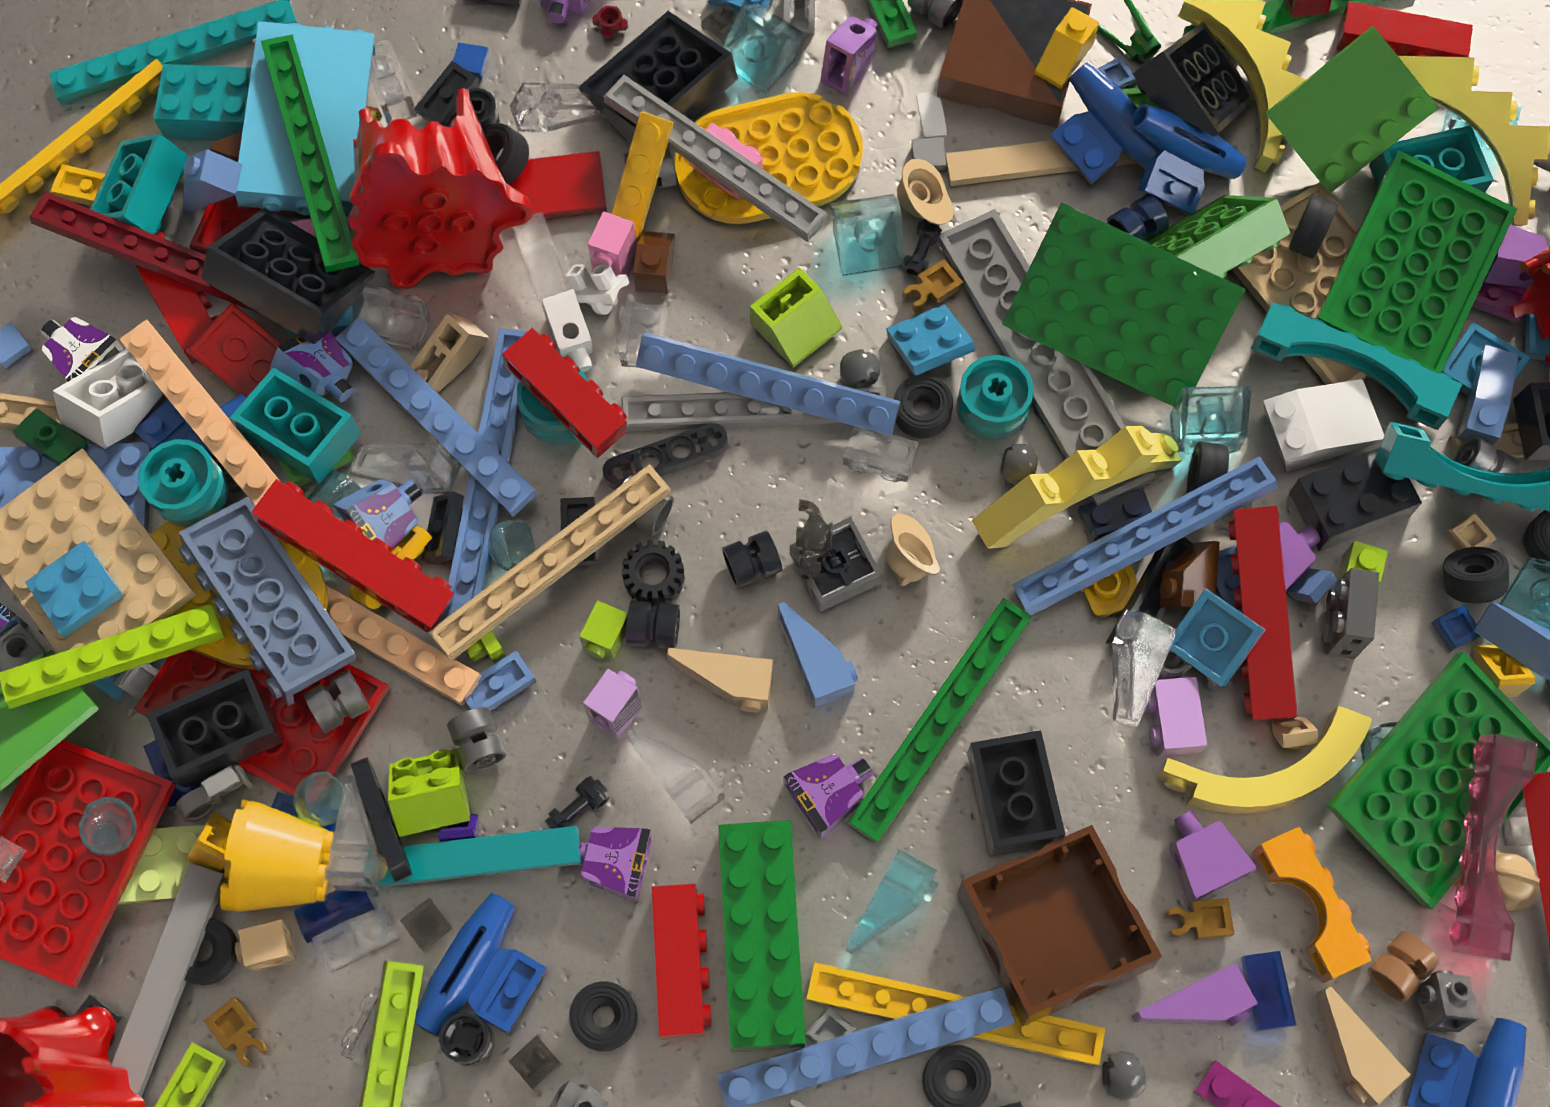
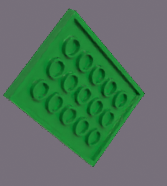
[1316,150,1517,373]
[1002,202,1246,411]
[1326,652,1550,909]

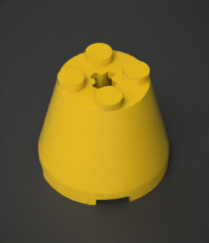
[220,800,335,912]

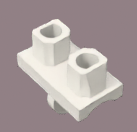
[565,264,630,315]

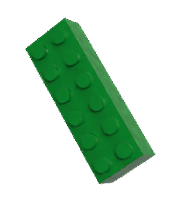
[718,820,806,1052]

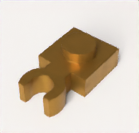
[902,259,963,312]
[1166,898,1234,940]
[204,997,268,1067]

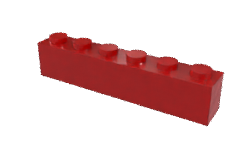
[251,479,454,633]
[1228,506,1298,721]

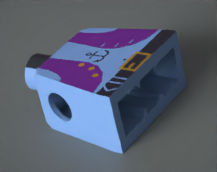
[270,332,354,403]
[334,479,422,549]

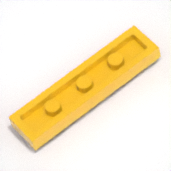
[612,112,674,243]

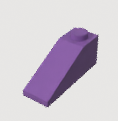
[1132,963,1258,1026]

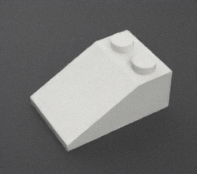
[53,349,163,449]
[1263,379,1384,473]

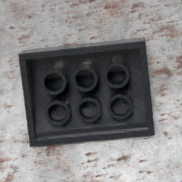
[578,11,738,143]
[1132,21,1256,137]
[201,208,375,344]

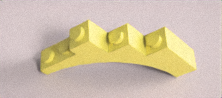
[1177,0,1306,173]
[1398,56,1550,226]
[972,426,1183,549]

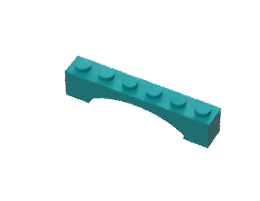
[1250,302,1462,431]
[1375,422,1550,513]

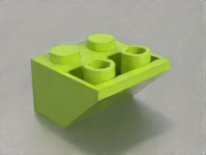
[750,267,842,368]
[388,748,470,837]

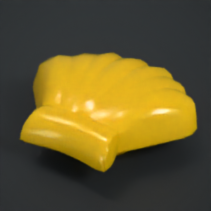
[1080,564,1138,618]

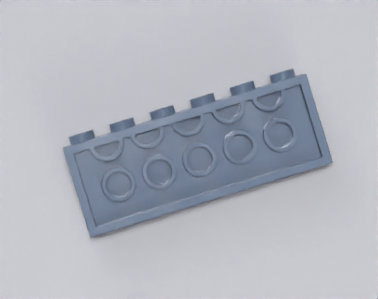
[178,497,356,706]

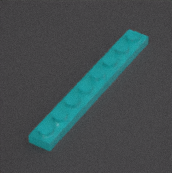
[49,0,297,104]

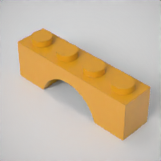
[1253,826,1372,983]

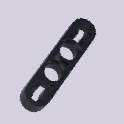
[602,423,728,490]
[351,757,413,883]

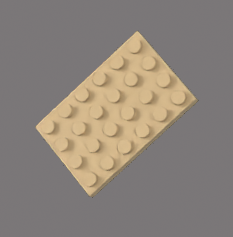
[1232,182,1370,385]
[0,448,197,653]

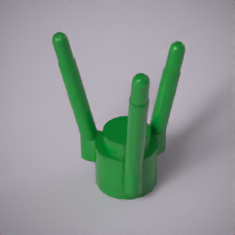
[1098,0,1162,61]

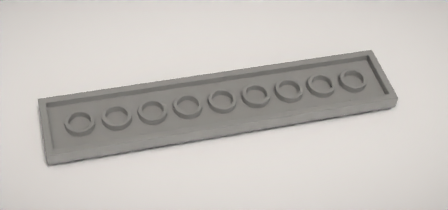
[938,209,1156,506]

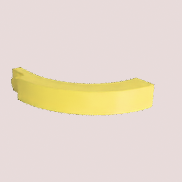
[1157,706,1373,814]

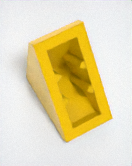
[1473,645,1535,697]
[185,811,232,872]

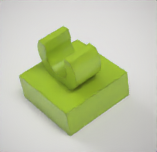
[466,630,506,664]

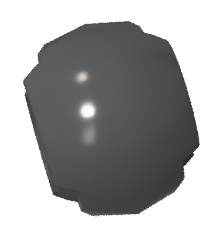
[840,349,880,388]
[1000,444,1038,485]
[1102,1051,1146,1101]

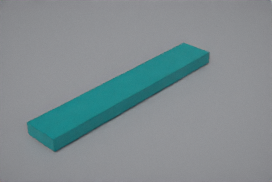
[366,826,581,888]

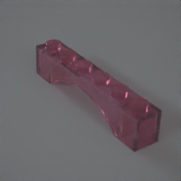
[1450,734,1538,961]

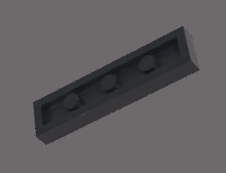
[1106,537,1192,662]

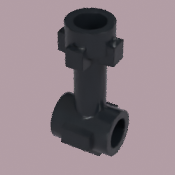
[903,219,942,278]
[545,776,610,829]

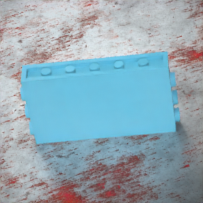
[235,21,376,217]

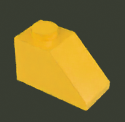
[1034,7,1099,89]

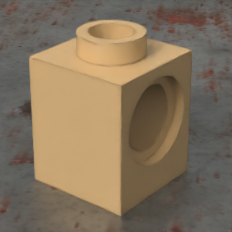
[235,919,296,971]

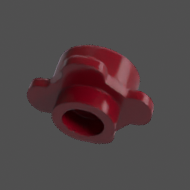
[592,5,629,39]

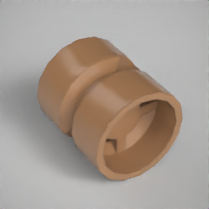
[1367,931,1440,1003]

